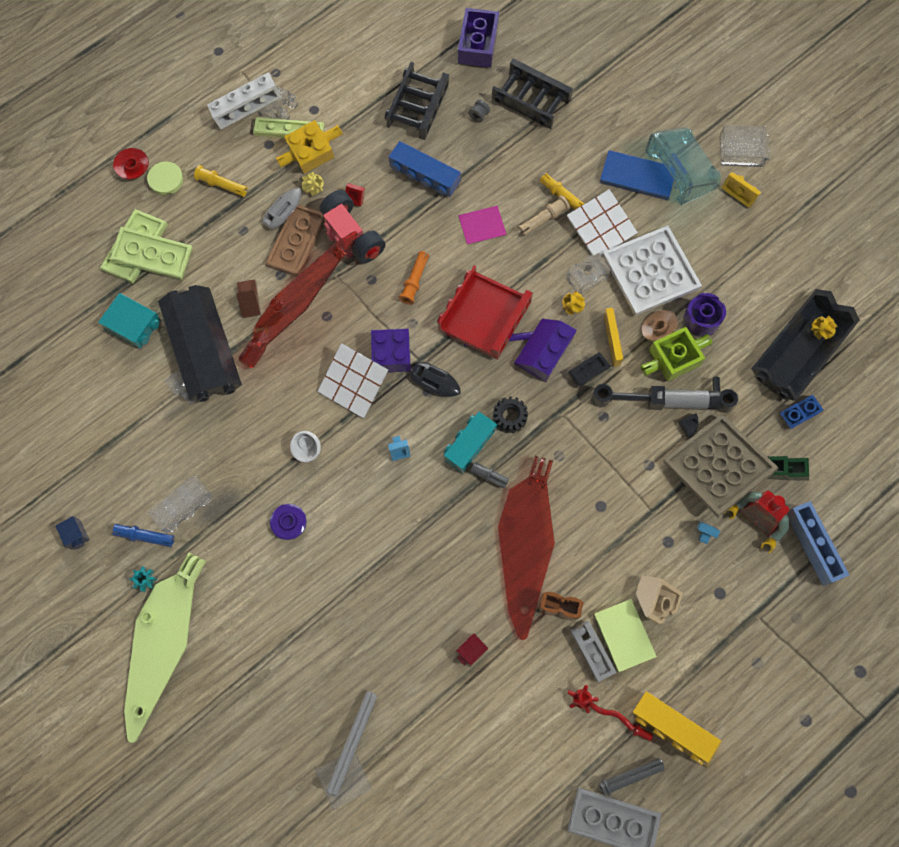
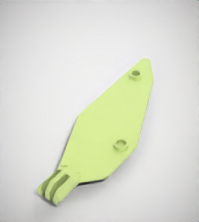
[124,552,206,743]

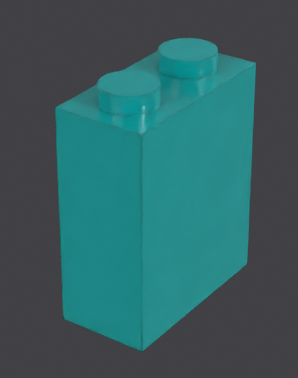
[98,293,161,350]

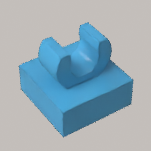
[388,436,411,461]
[696,521,720,544]

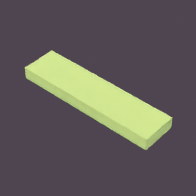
[253,117,325,138]

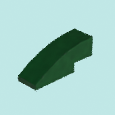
[767,456,810,481]

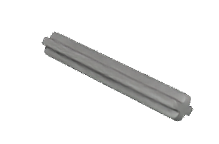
[326,691,377,796]

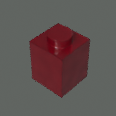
[456,633,488,667]

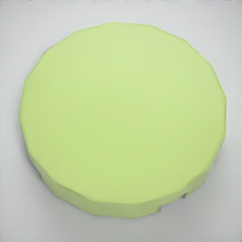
[147,161,183,195]

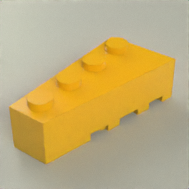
[633,691,721,768]

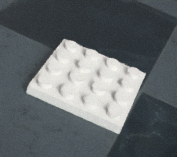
[602,226,702,316]

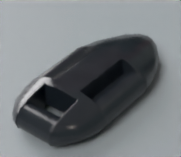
[410,362,461,397]

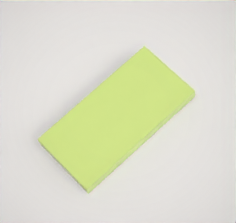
[100,209,168,284]
[110,227,193,280]

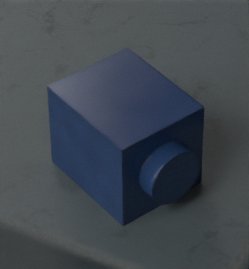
[55,516,90,550]

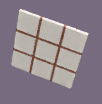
[567,189,638,259]
[318,343,388,418]

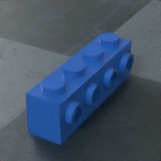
[389,141,461,197]

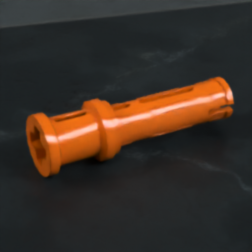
[398,251,429,305]

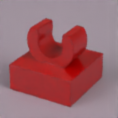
[345,183,365,207]

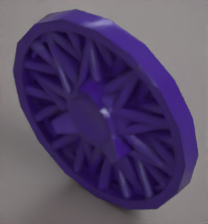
[270,504,307,540]

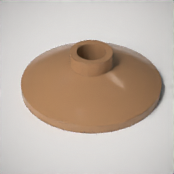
[642,310,678,342]

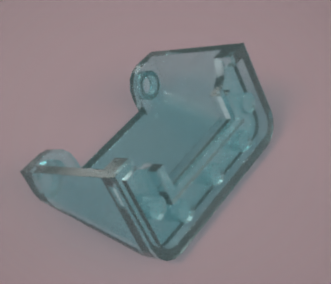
[645,127,721,205]

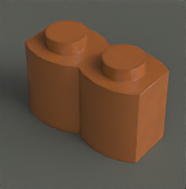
[538,592,584,621]

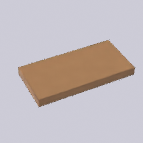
[265,205,325,278]

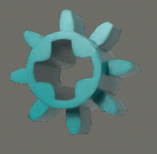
[129,566,157,592]

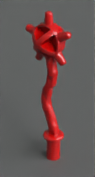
[567,685,653,742]

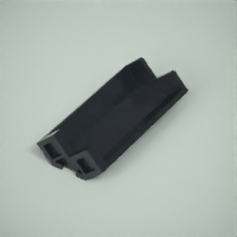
[158,285,242,402]
[751,289,860,401]

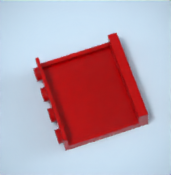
[437,265,533,360]

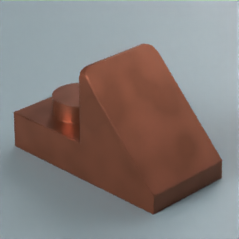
[236,279,261,318]

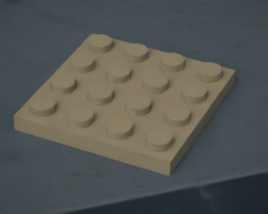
[663,414,778,518]

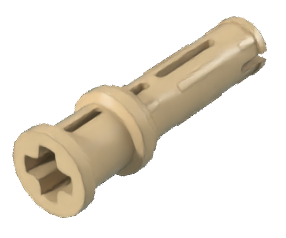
[518,195,570,236]

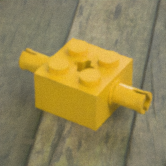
[276,120,343,174]

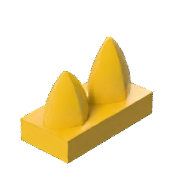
[721,172,761,208]

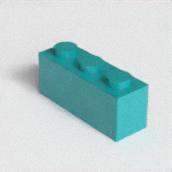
[443,411,497,474]

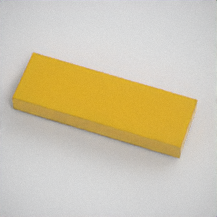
[604,308,623,367]

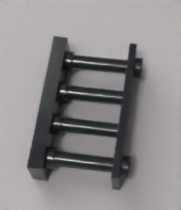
[492,58,573,129]
[384,62,450,140]

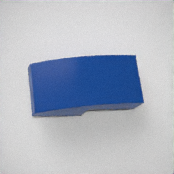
[780,395,824,429]

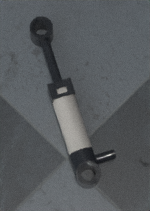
[591,376,739,413]

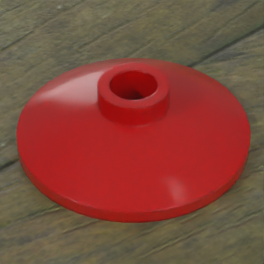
[113,148,149,180]

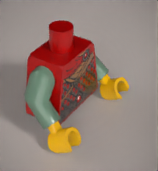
[725,490,789,553]

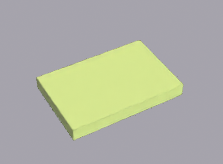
[593,599,657,672]

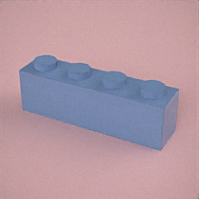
[787,501,849,586]

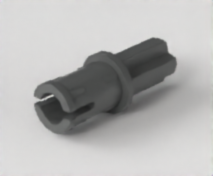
[470,462,509,488]

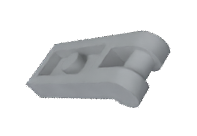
[570,621,617,682]

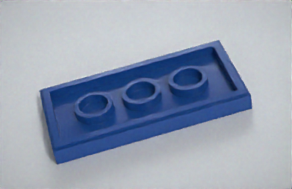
[599,150,677,200]

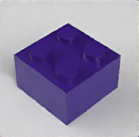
[371,328,411,373]

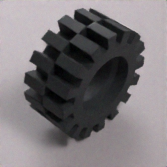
[493,396,528,434]

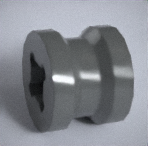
[468,99,490,122]

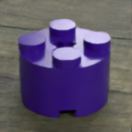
[684,293,726,336]

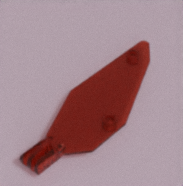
[238,231,358,368]
[498,455,555,640]

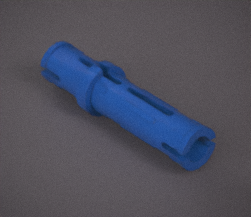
[112,523,175,548]

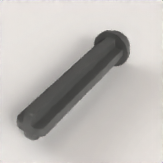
[599,758,665,796]

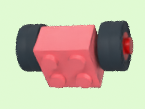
[319,190,386,264]

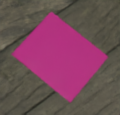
[458,205,507,244]

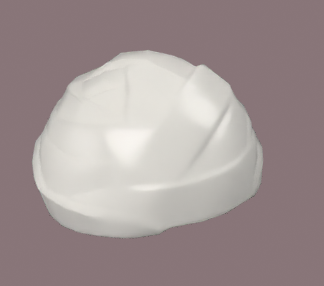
[290,431,321,462]

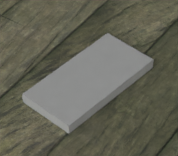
[567,787,662,847]

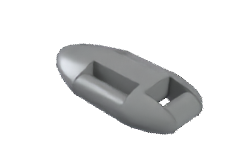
[262,188,301,230]

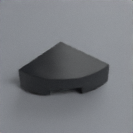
[679,413,699,439]

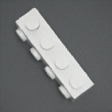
[207,72,282,129]

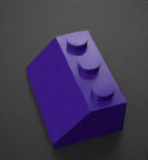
[514,318,577,383]

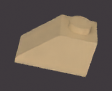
[636,575,683,624]

